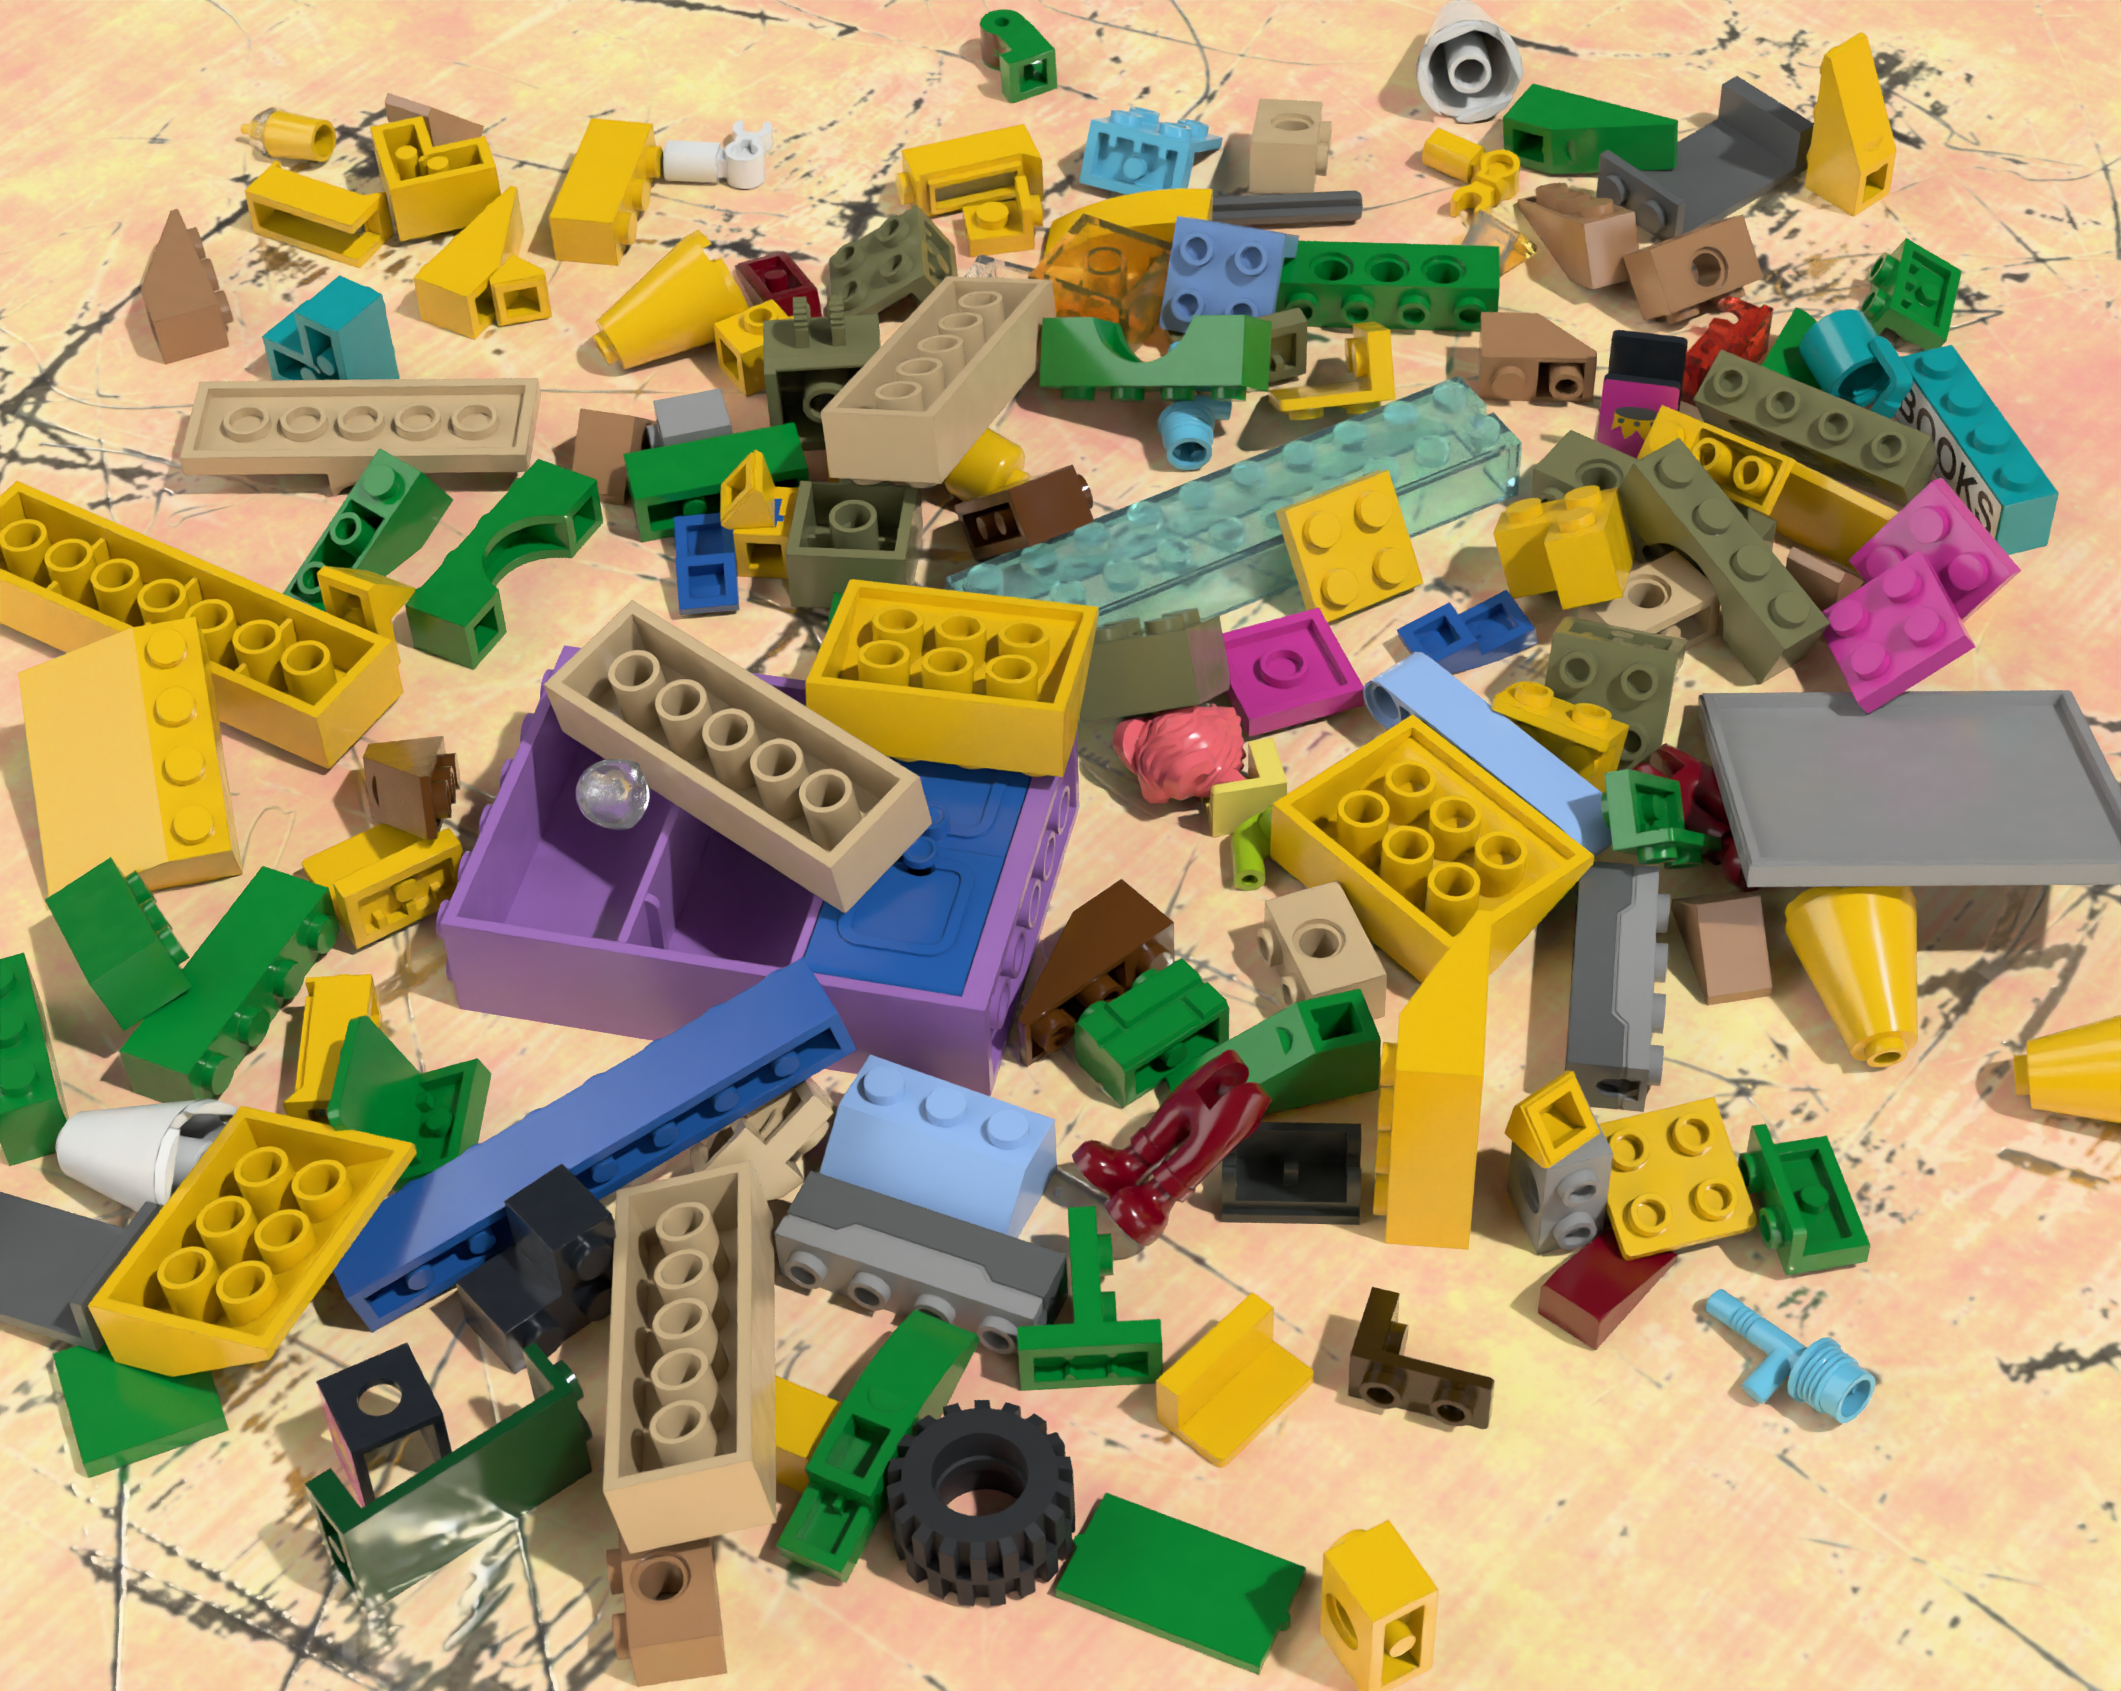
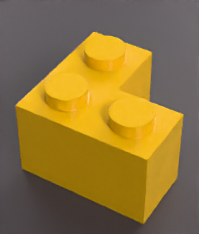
[370,116,501,241]
[1493,485,1635,610]

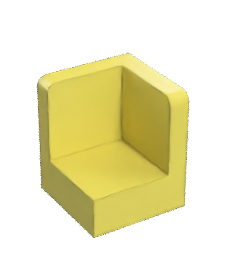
[1201,738,1287,837]

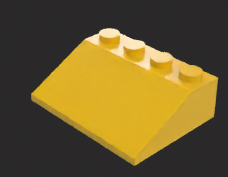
[805,579,1099,777]
[18,616,243,897]
[1270,714,1594,983]
[1373,910,1492,1250]
[88,1105,417,1377]

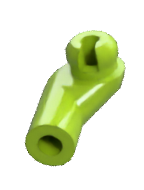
[1231,806,1272,891]

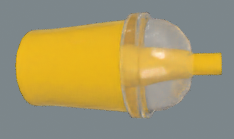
[241,107,336,162]

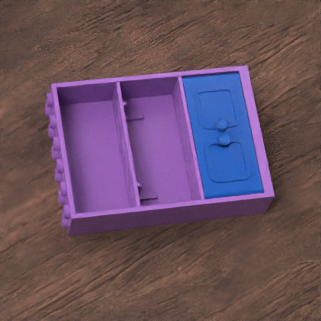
[436,645,1080,1096]

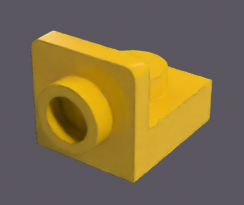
[962,175,1043,257]

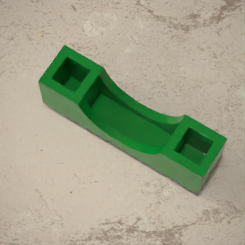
[1039,315,1272,402]
[405,459,604,670]

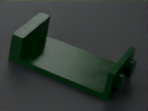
[305,1342,593,1614]

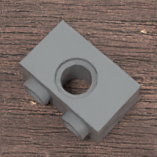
[1507,1096,1613,1255]

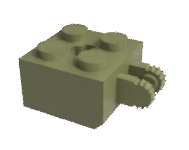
[763,294,881,451]
[785,478,923,608]
[1080,608,1230,723]

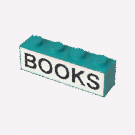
[1894,345,2059,555]

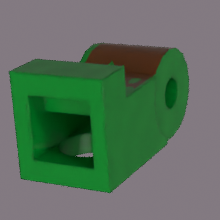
[980,9,1057,104]

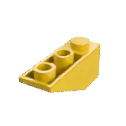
[1805,32,1897,217]
[413,185,524,340]
[1637,405,1796,516]

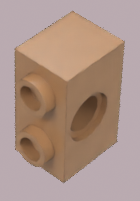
[1623,214,1763,324]
[606,1528,727,1687]

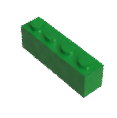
[119,866,340,1103]

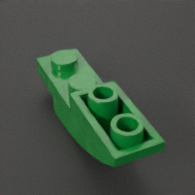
[776,1310,980,1583]

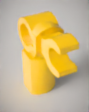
[1422,127,1520,228]

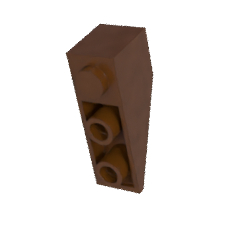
[363,736,461,840]
[1018,879,1175,1067]

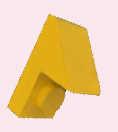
[317,566,415,665]

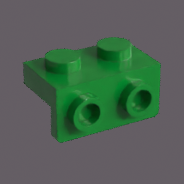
[1601,769,1723,869]
[1738,1124,1871,1275]

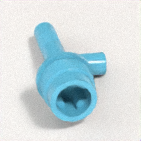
[1158,341,1232,470]
[1705,1289,1876,1423]

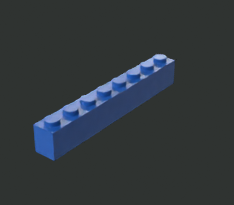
[333,957,857,1333]

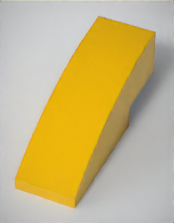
[1044,188,1213,271]

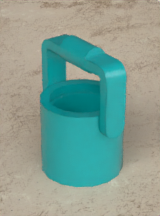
[1800,309,1913,419]

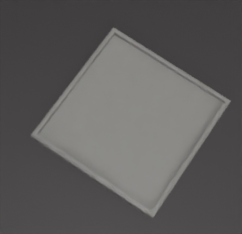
[1697,690,2121,887]

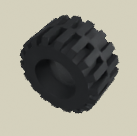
[887,1400,1075,1606]

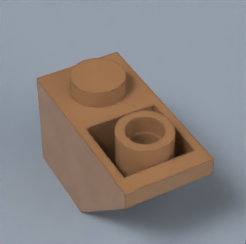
[1478,312,1597,402]

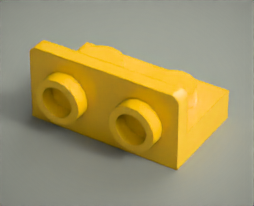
[1491,681,1630,793]

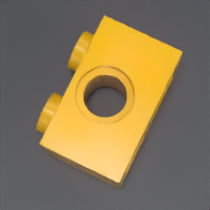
[1320,1519,1439,1691]

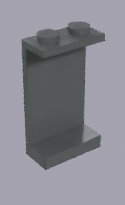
[1596,76,1814,241]
[0,1192,160,1352]

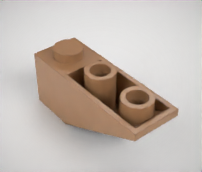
[1517,182,1640,290]
[140,209,234,365]

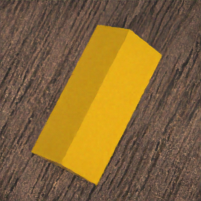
[1756,448,1899,573]

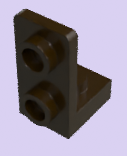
[1348,1287,1495,1429]

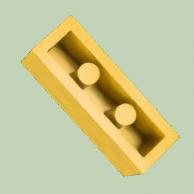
[549,118,664,266]

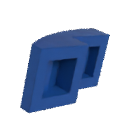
[674,513,740,615]
[1397,589,1539,674]

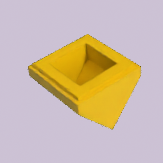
[489,254,552,327]
[720,450,775,529]
[1504,1070,1600,1169]

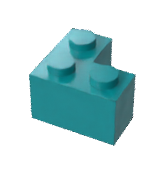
[262,275,400,381]

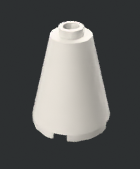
[1416,0,1523,123]
[56,1099,238,1212]

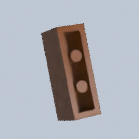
[954,464,1094,561]

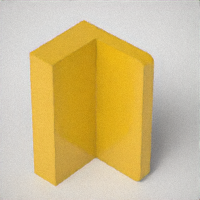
[1156,1292,1314,1468]

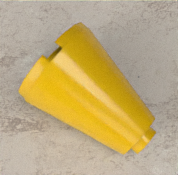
[592,230,749,369]
[1784,886,1918,1067]
[2013,1014,2121,1123]

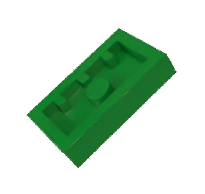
[1860,238,1962,350]

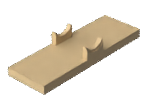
[180,378,541,497]

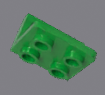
[327,1015,492,1193]

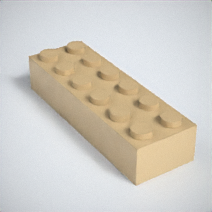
[821,276,1056,488]
[544,600,932,914]
[603,1160,776,1554]

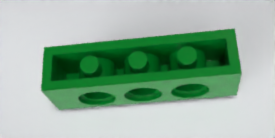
[1275,241,1500,332]

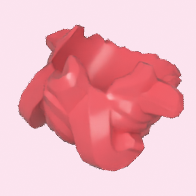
[1112,703,1247,804]

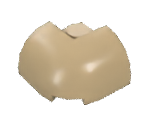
[690,1077,838,1201]

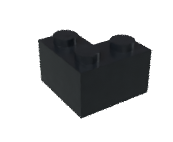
[456,1163,616,1375]

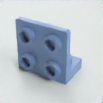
[1159,216,1299,333]

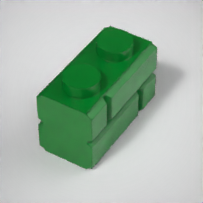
[1074,958,1229,1108]

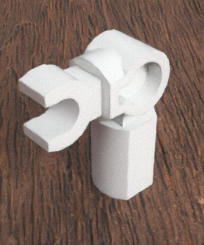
[663,120,773,189]

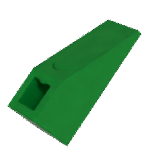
[1503,83,1678,174]
[283,448,453,612]
[1166,988,1381,1115]

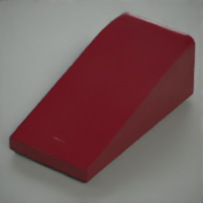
[735,251,822,318]
[1538,1226,1678,1350]

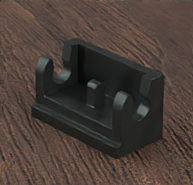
[1221,1122,1362,1225]

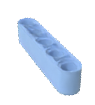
[1363,652,1612,857]

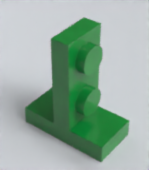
[1017,1206,1163,1391]

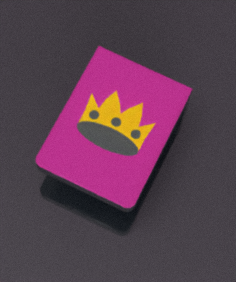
[1597,330,1688,459]
[316,1342,452,1507]

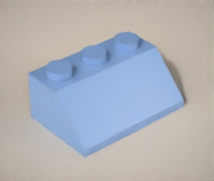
[819,1055,1057,1238]

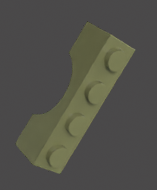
[1618,438,1830,685]

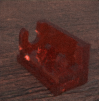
[1681,296,1774,407]

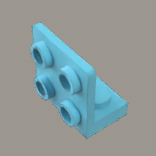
[1079,107,1223,195]

